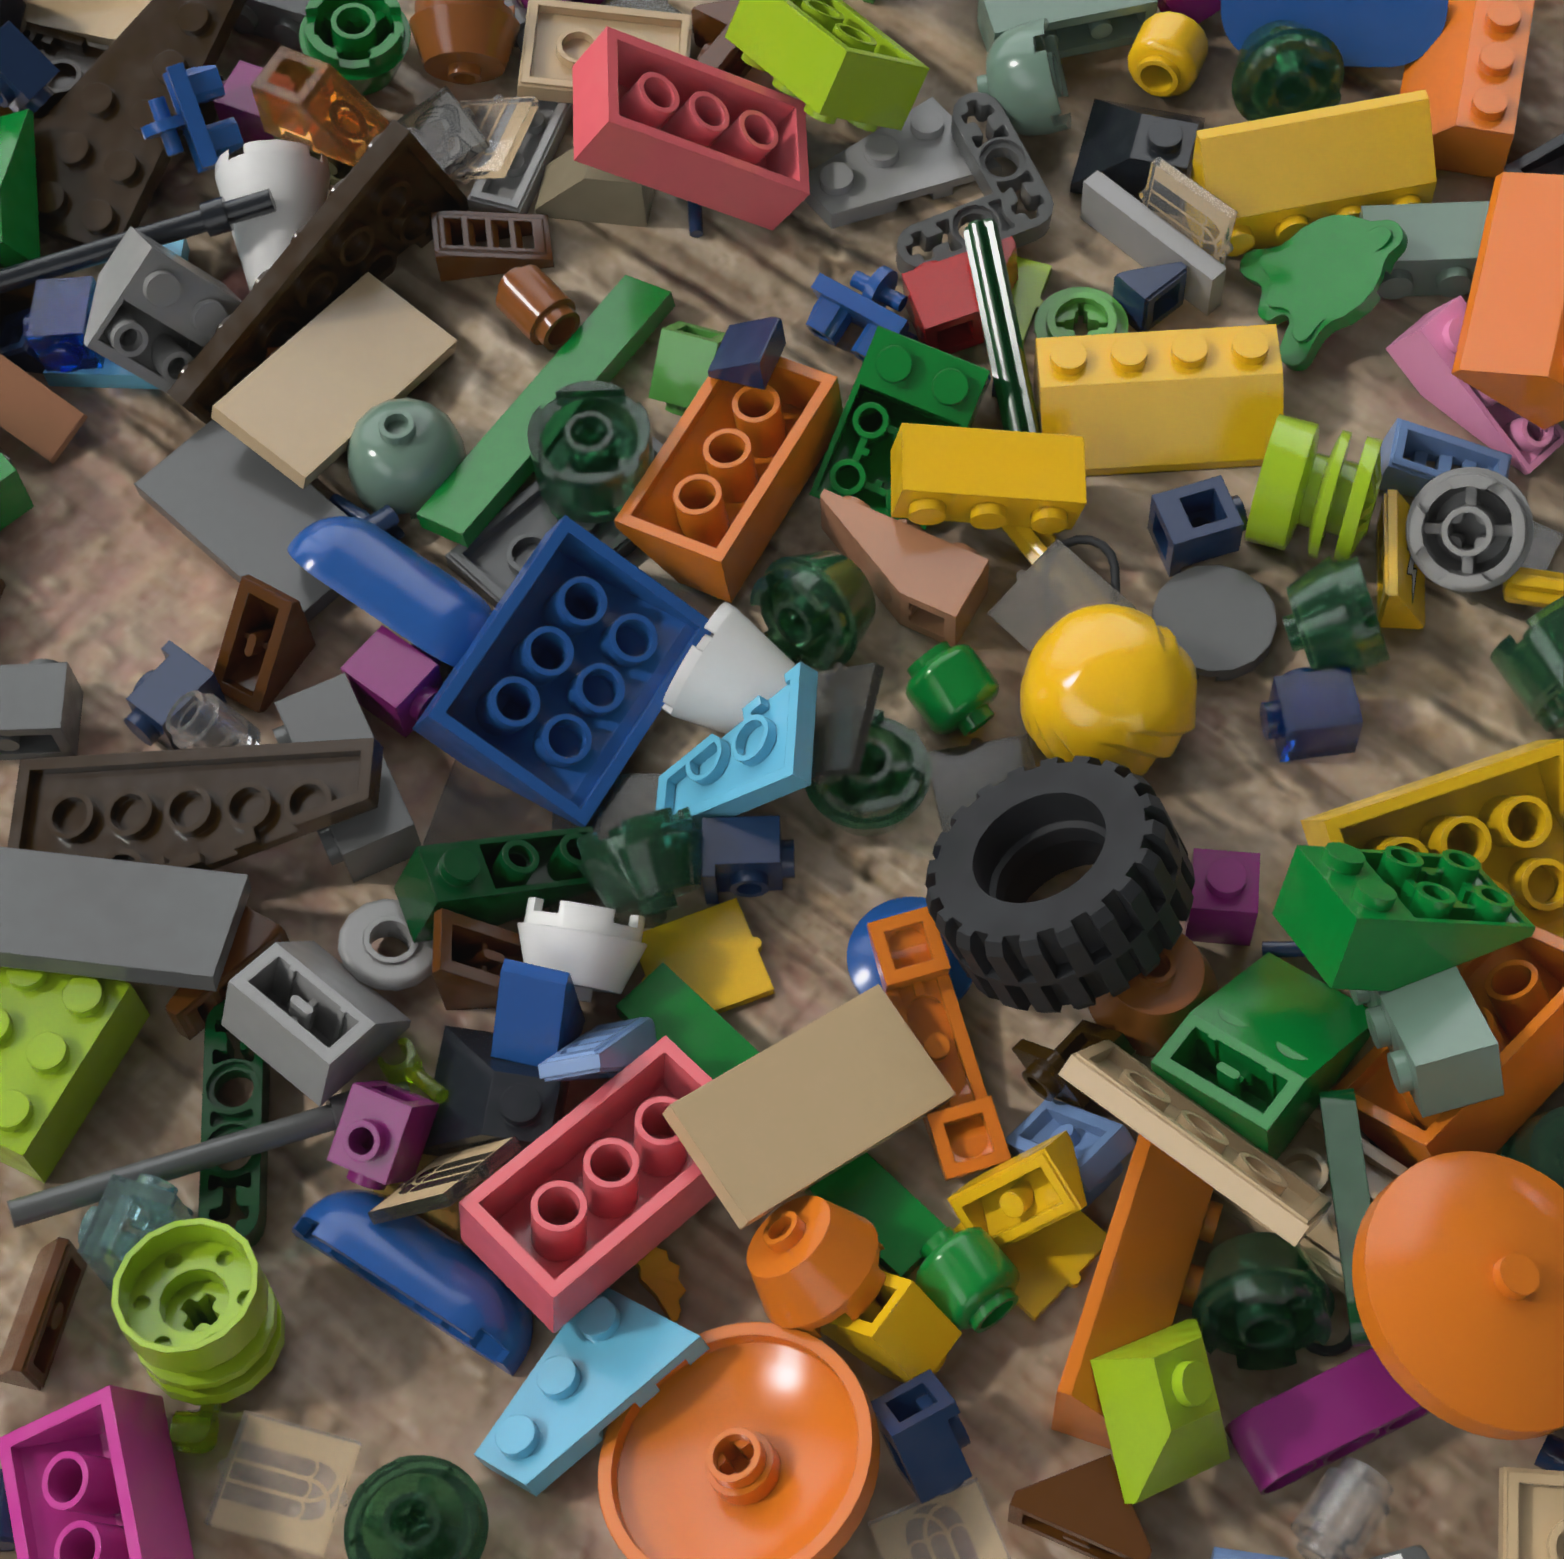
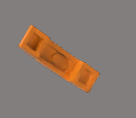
[867,906,1011,1181]

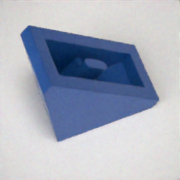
[491,958,585,1067]

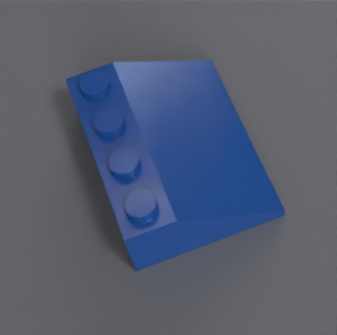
[412,515,712,827]

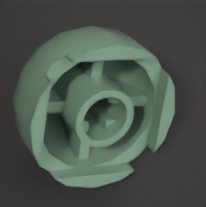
[977,18,1072,136]
[347,397,467,519]

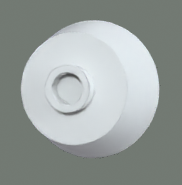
[517,897,647,1003]

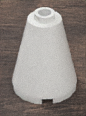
[215,139,331,291]
[661,601,844,756]

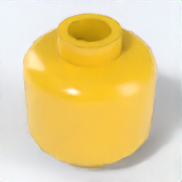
[1128,11,1208,97]

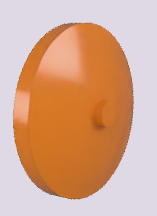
[1352,1151,1564,1440]
[598,1322,880,1559]

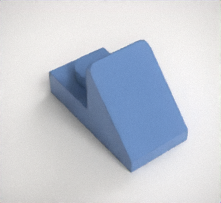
[1005,1099,1136,1211]

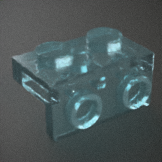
[77,1174,194,1293]

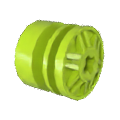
[1245,414,1383,567]
[111,1218,285,1406]

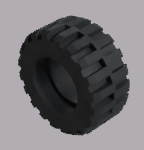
[925,756,1195,1013]

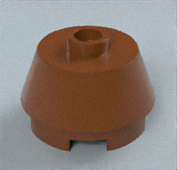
[409,0,521,85]
[1088,933,1218,1057]

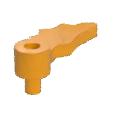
[635,1247,686,1322]

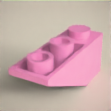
[1385,295,1564,475]

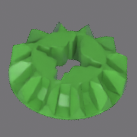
[1034,287,1129,338]

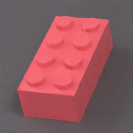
[572,26,810,231]
[458,1035,717,1334]

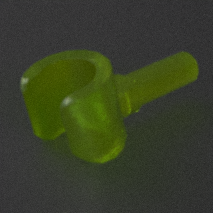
[377,1037,449,1104]
[170,1403,221,1454]

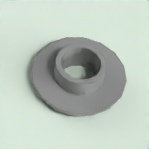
[338,899,433,991]

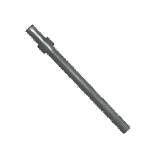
[7,1081,411,1228]

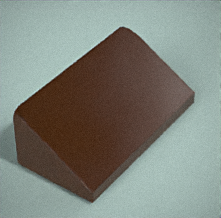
[0,1237,88,1391]

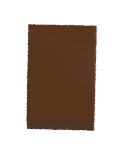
[213,574,316,713]
[432,908,523,1010]
[1008,1454,1152,1559]

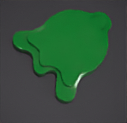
[1240,215,1408,371]

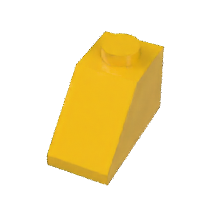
[820,1271,962,1383]

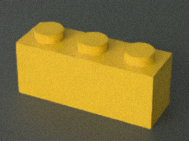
[890,423,1087,534]

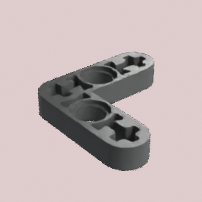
[896,92,1054,274]

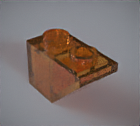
[251,45,389,167]

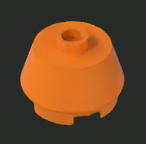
[746,1195,886,1339]

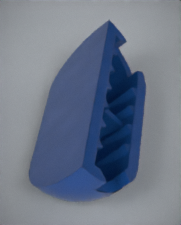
[1220,0,1448,67]
[287,516,492,667]
[292,1189,533,1376]

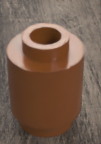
[496,265,580,350]

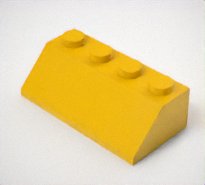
[1187,89,1437,257]
[1033,324,1284,476]

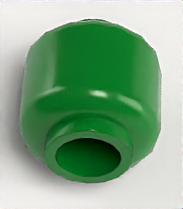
[906,641,999,737]
[915,1226,1020,1334]

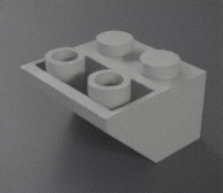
[83,226,242,393]
[221,941,411,1107]

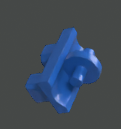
[140,62,244,174]
[806,265,919,362]

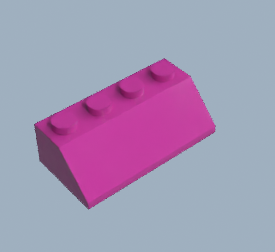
[0,1385,194,1559]

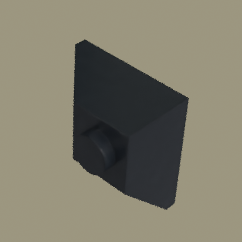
[1070,99,1205,213]
[423,1025,570,1166]

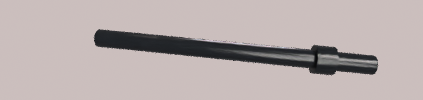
[0,189,277,294]

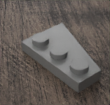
[805,97,1002,229]

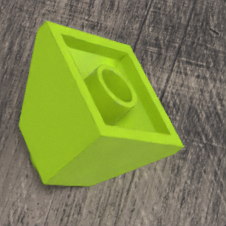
[1090,1319,1231,1504]

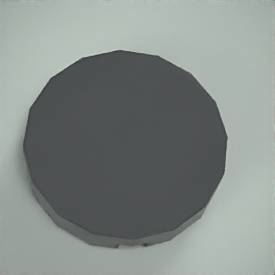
[1151,565,1277,681]

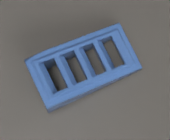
[1379,418,1512,497]
[538,1017,657,1082]

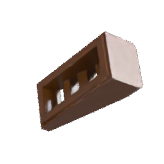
[431,211,554,282]
[165,906,289,1040]

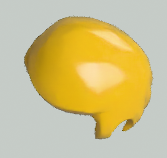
[1020,604,1197,776]

